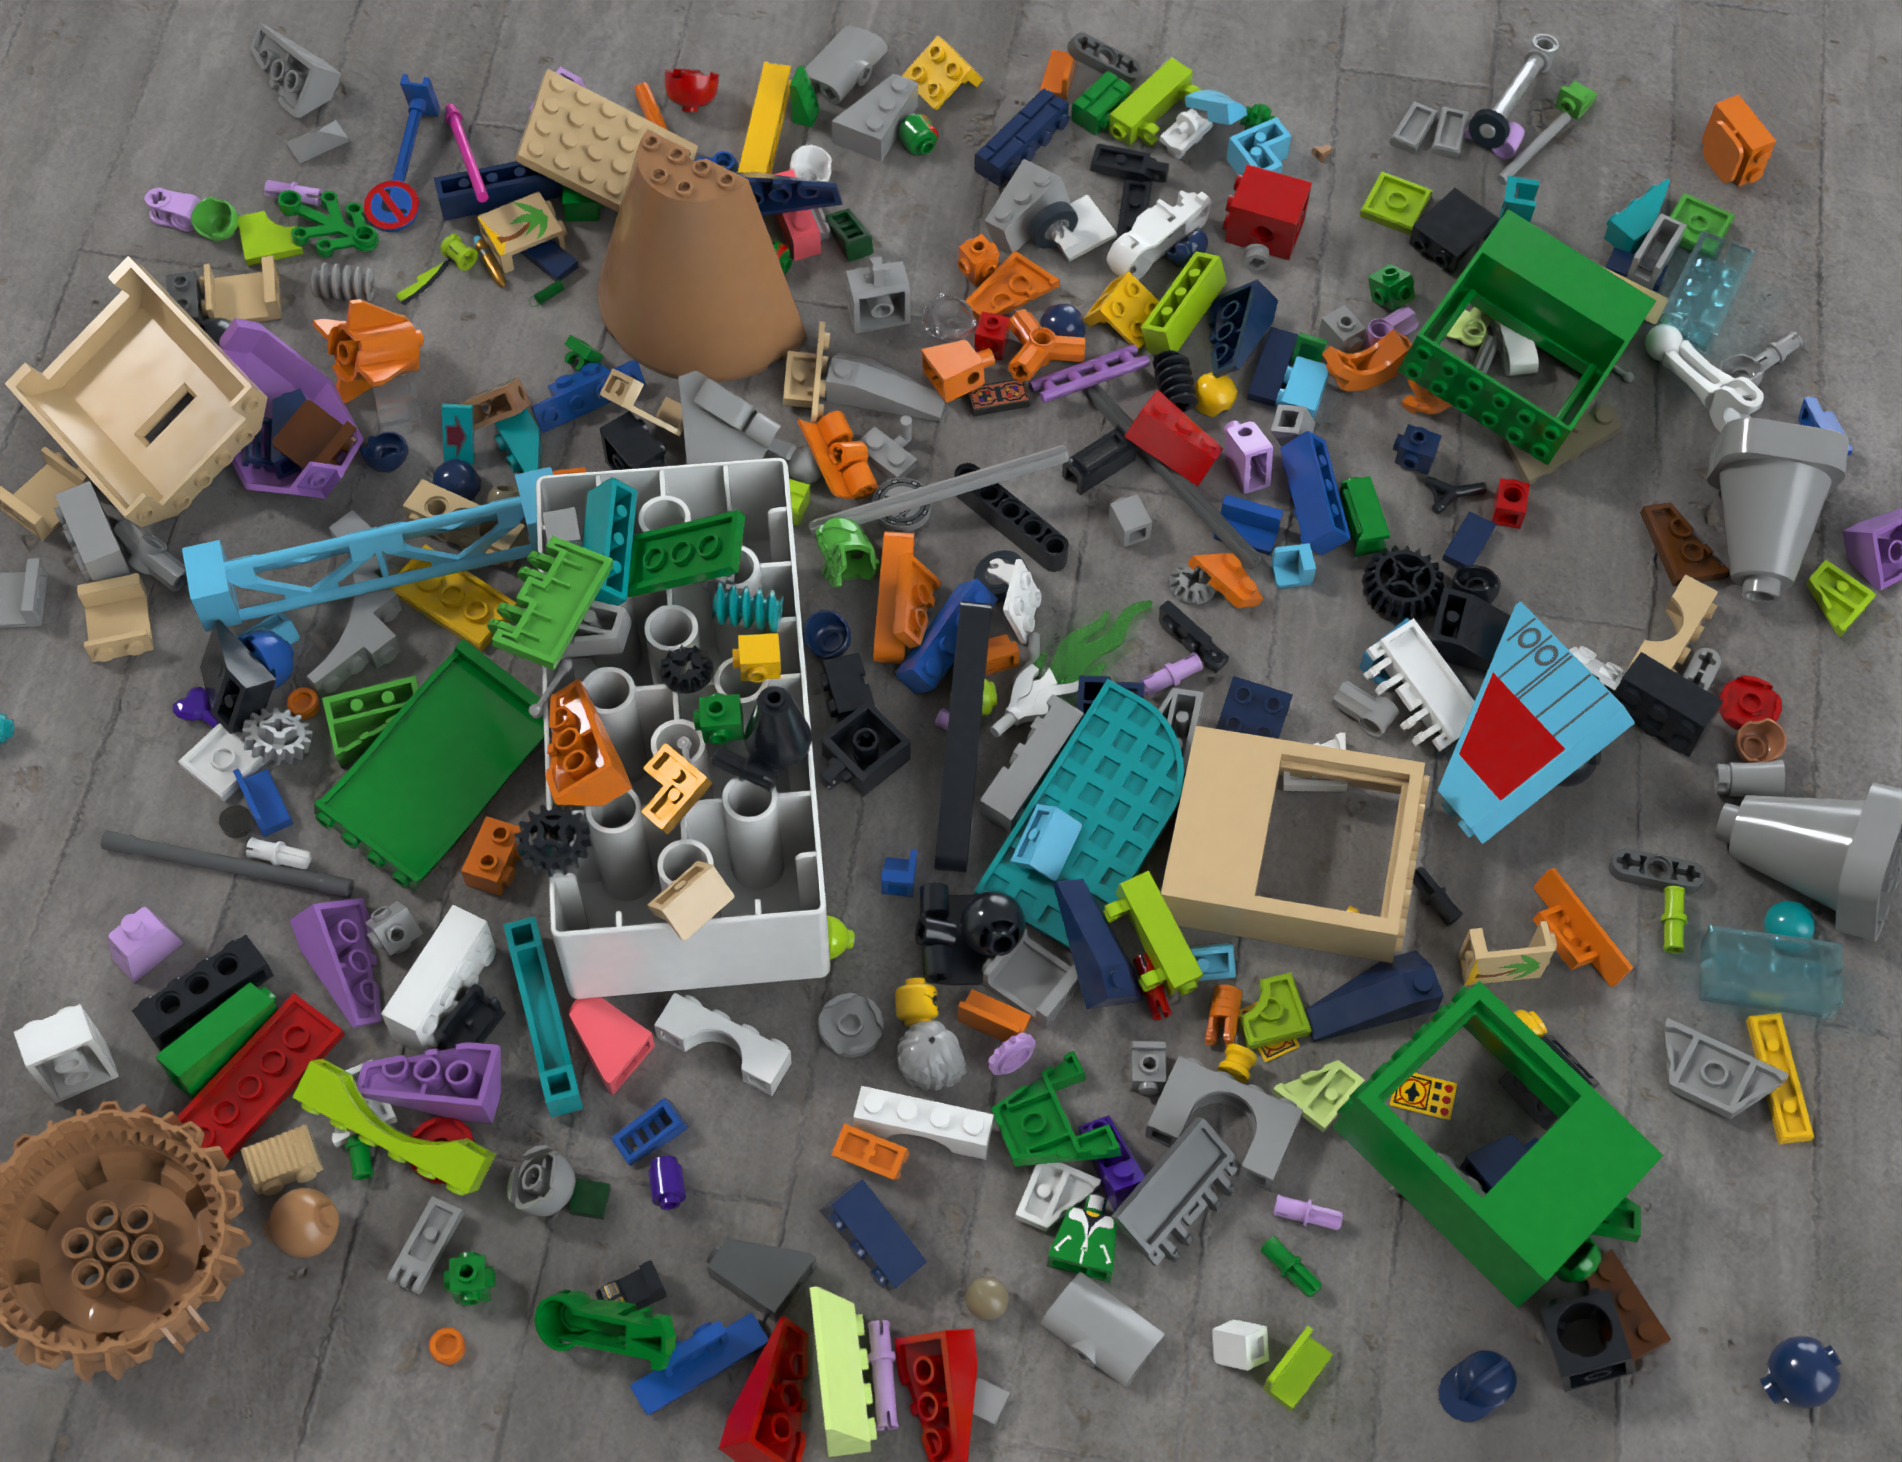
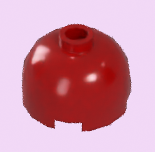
[664,68,719,112]

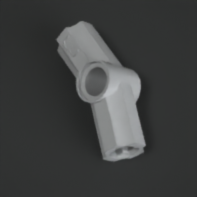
[113,519,188,592]

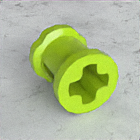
[440,234,478,271]

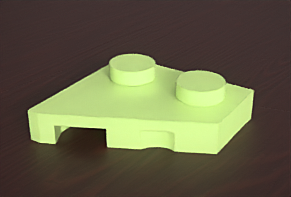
[1272,1060,1365,1133]

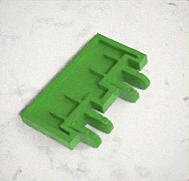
[487,536,613,670]

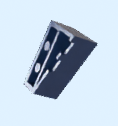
[819,1179,927,1290]

